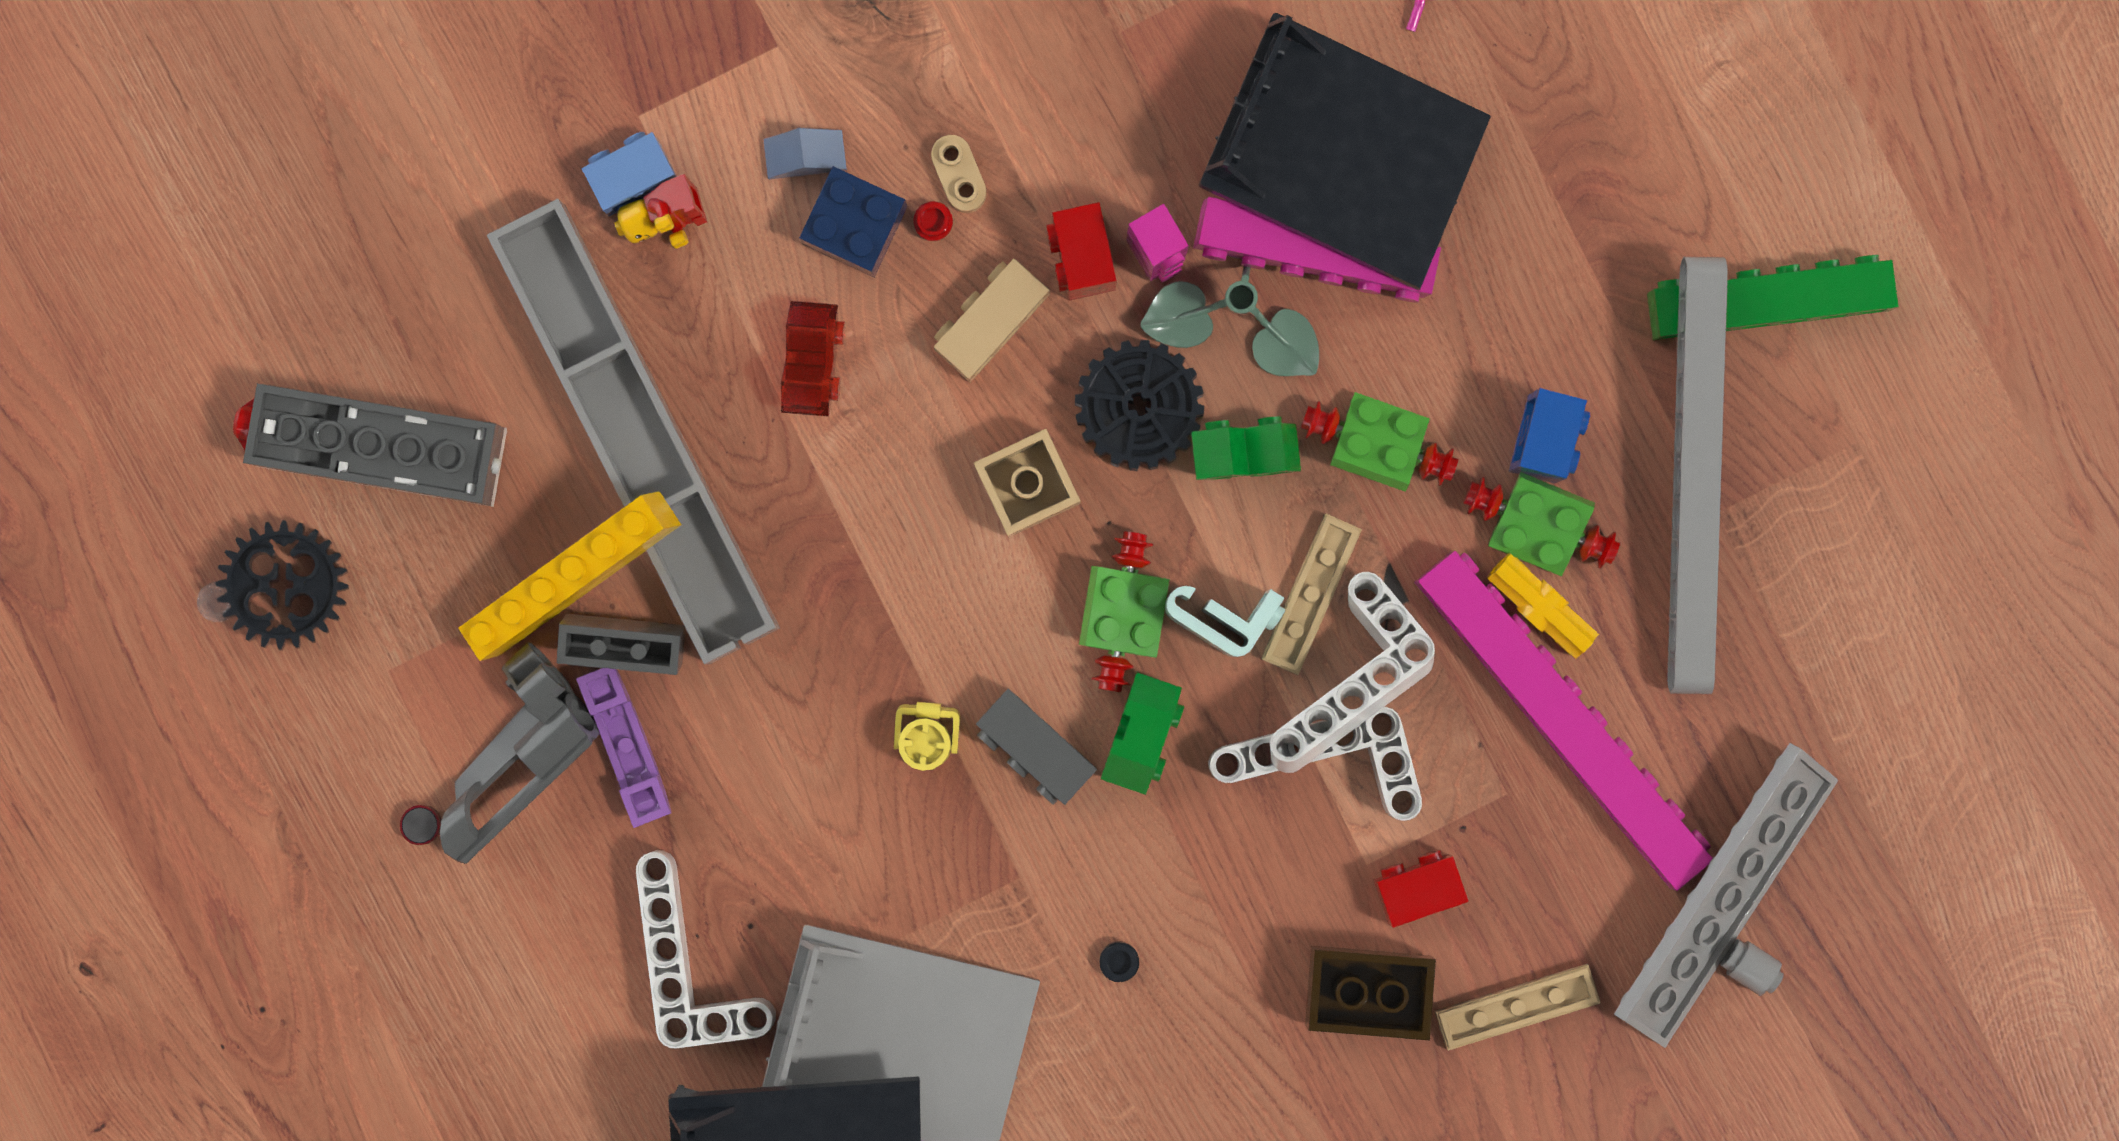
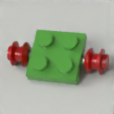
[1300,392,1459,492]
[1463,472,1620,576]
[1079,531,1170,693]

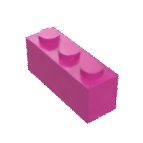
[1126,204,1189,282]

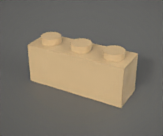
[934,258,1050,383]

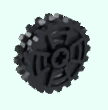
[1075,339,1205,471]

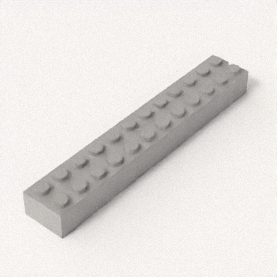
[487,199,780,664]

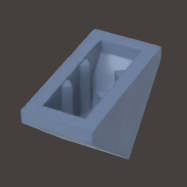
[763,128,847,180]

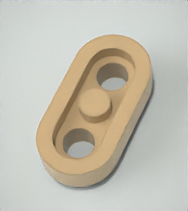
[931,135,986,213]

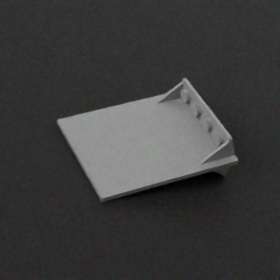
[762,925,1040,1141]

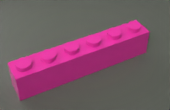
[1193,197,1441,303]

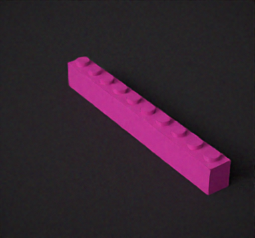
[1414,551,1713,891]

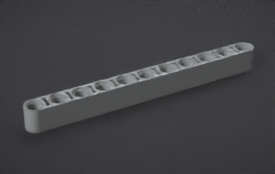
[1667,257,1727,694]

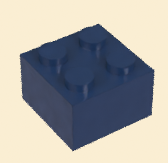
[799,166,908,278]

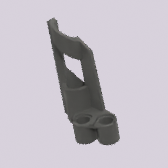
[440,642,599,864]

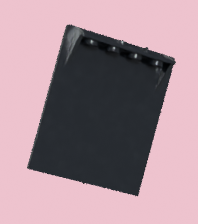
[1199,13,1491,290]
[668,1076,921,1141]

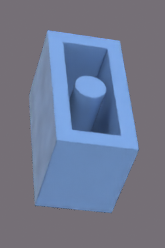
[581,132,677,216]

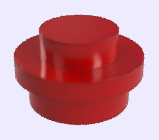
[913,201,953,241]

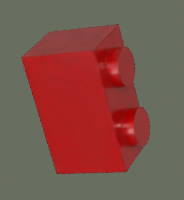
[1373,850,1469,928]

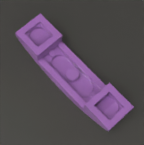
[576,668,672,828]

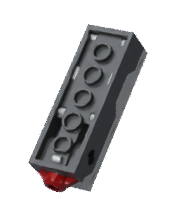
[233,383,507,507]

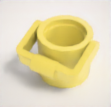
[894,702,960,771]

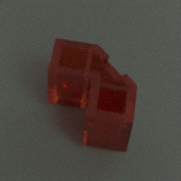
[781,301,845,417]

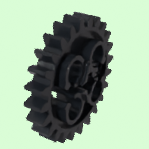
[215,520,349,651]

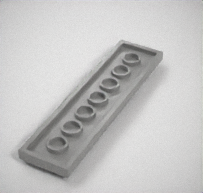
[1614,743,1839,1048]

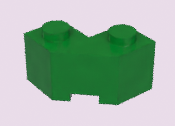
[1191,416,1301,480]
[1100,672,1184,795]

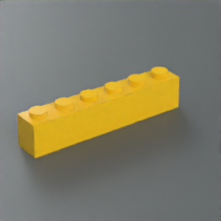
[458,491,682,661]

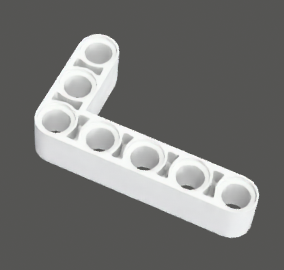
[1270,572,1435,773]
[1208,707,1422,821]
[636,850,776,1048]

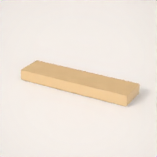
[1261,513,1362,675]
[1435,964,1600,1051]

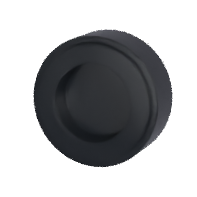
[1099,941,1139,982]

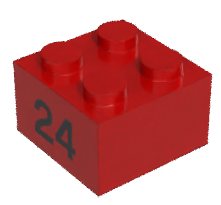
[1046,202,1117,301]

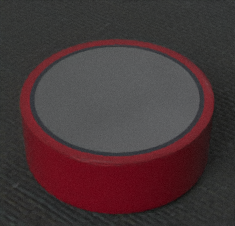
[400,805,442,845]

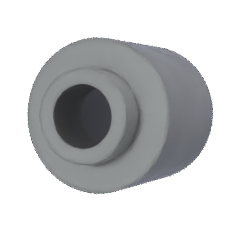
[1720,939,1784,996]

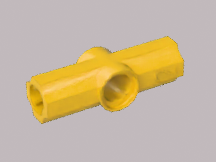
[1487,552,1599,659]

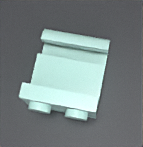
[1165,586,1285,657]

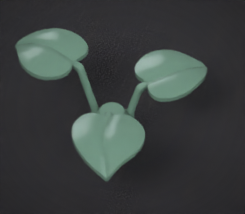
[1141,256,1319,376]

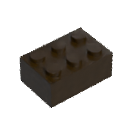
[1305,946,1436,1041]

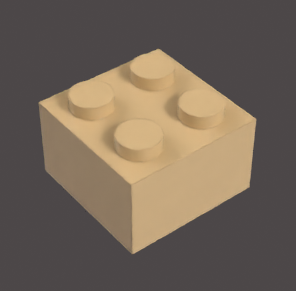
[974,429,1081,537]

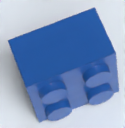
[1508,388,1590,484]

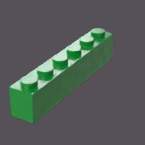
[1647,255,1899,341]

